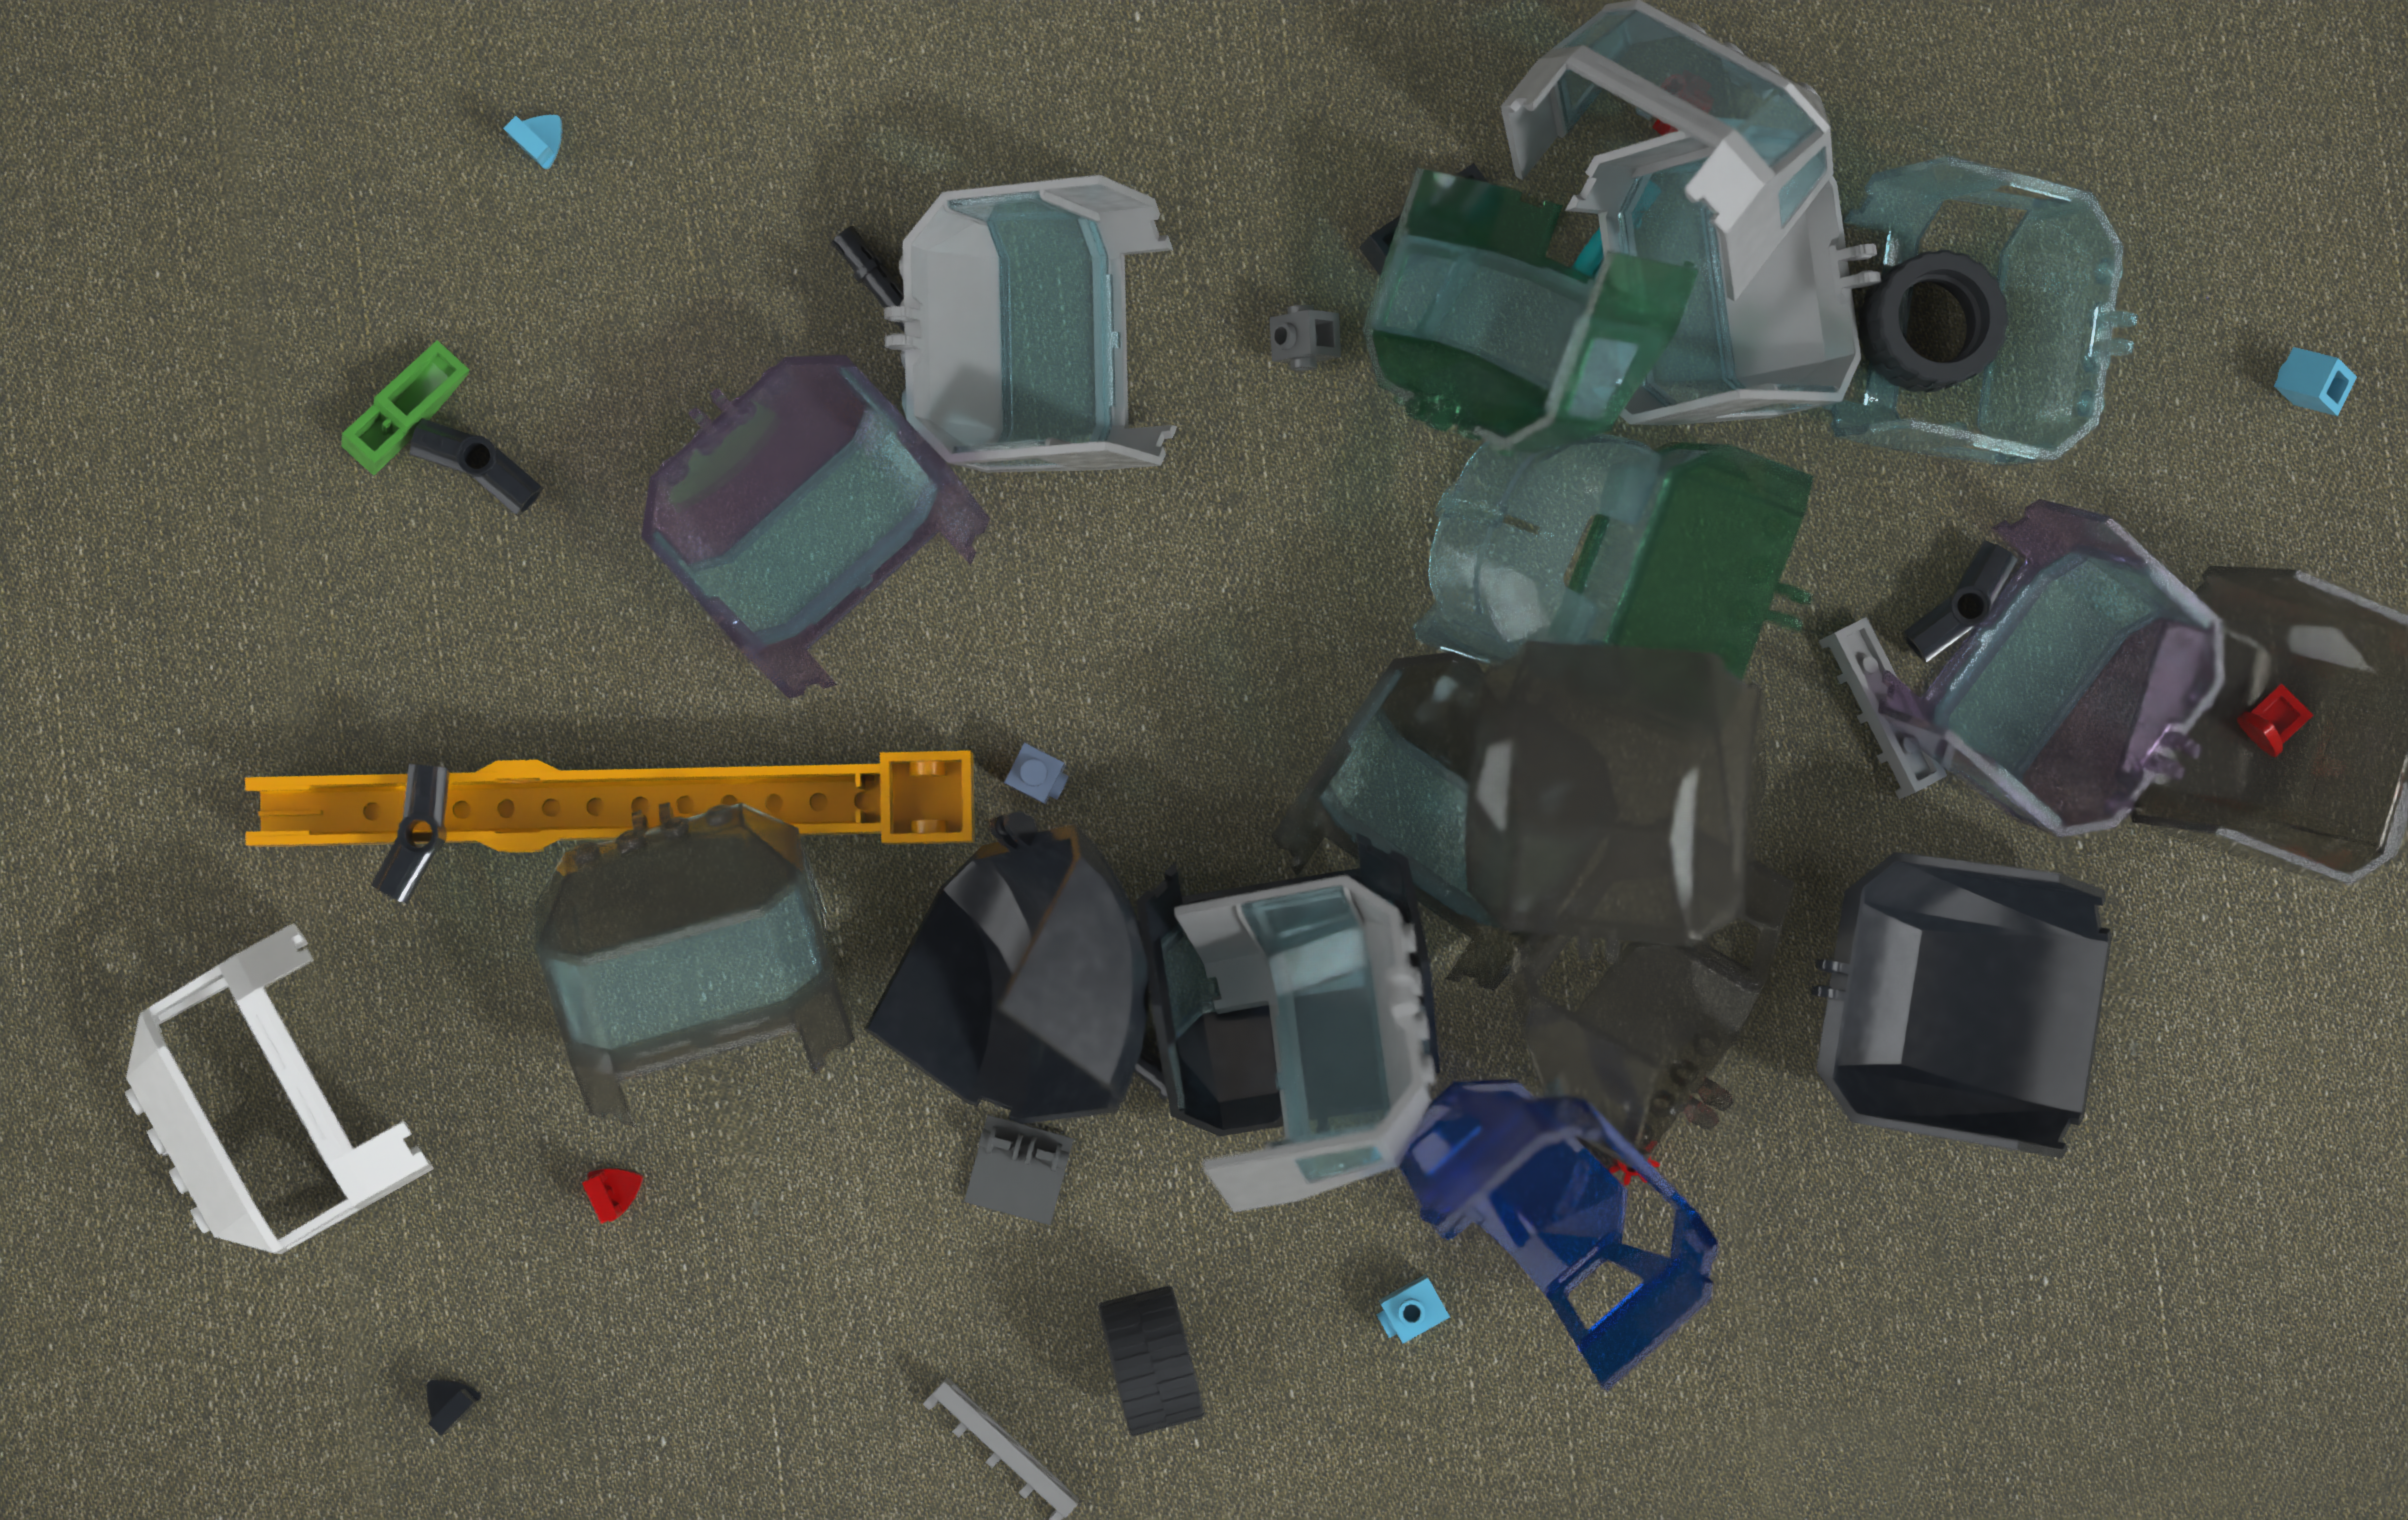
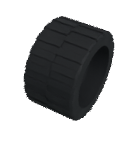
[1858,250,2009,393]
[1098,1285,1205,1436]

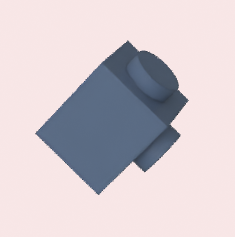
[1004,743,1069,805]

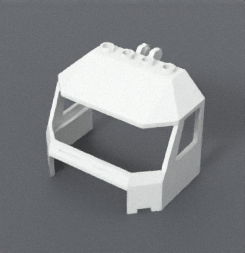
[125,923,434,1254]

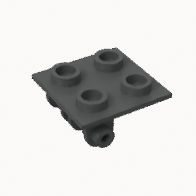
[964,1115,1074,1225]

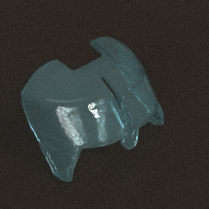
[1411,402,1661,682]

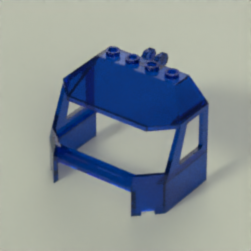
[1399,1078,1719,1392]

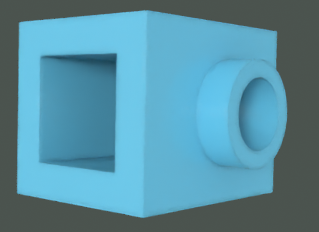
[2274,347,2357,416]
[1376,1274,1450,1343]

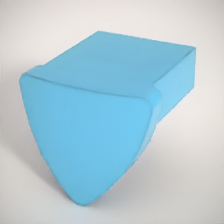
[503,115,562,169]

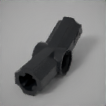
[409,418,544,517]
[1902,540,2018,663]
[371,764,450,904]

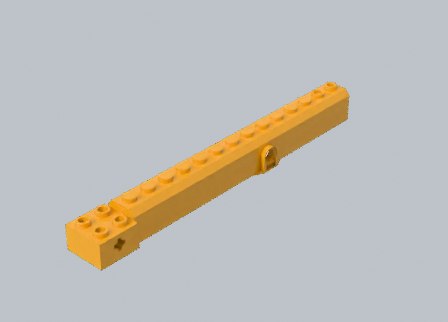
[245,751,975,853]

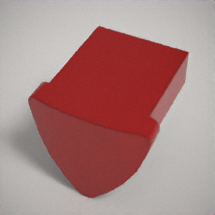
[2237,683,2314,757]
[582,1168,644,1224]

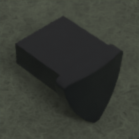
[427,1380,482,1436]

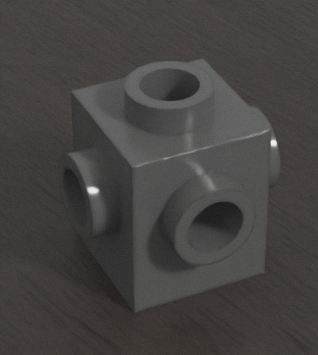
[1270,305,1341,371]

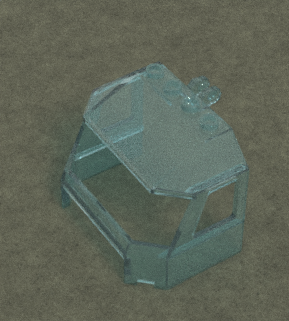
[1822,155,2138,466]

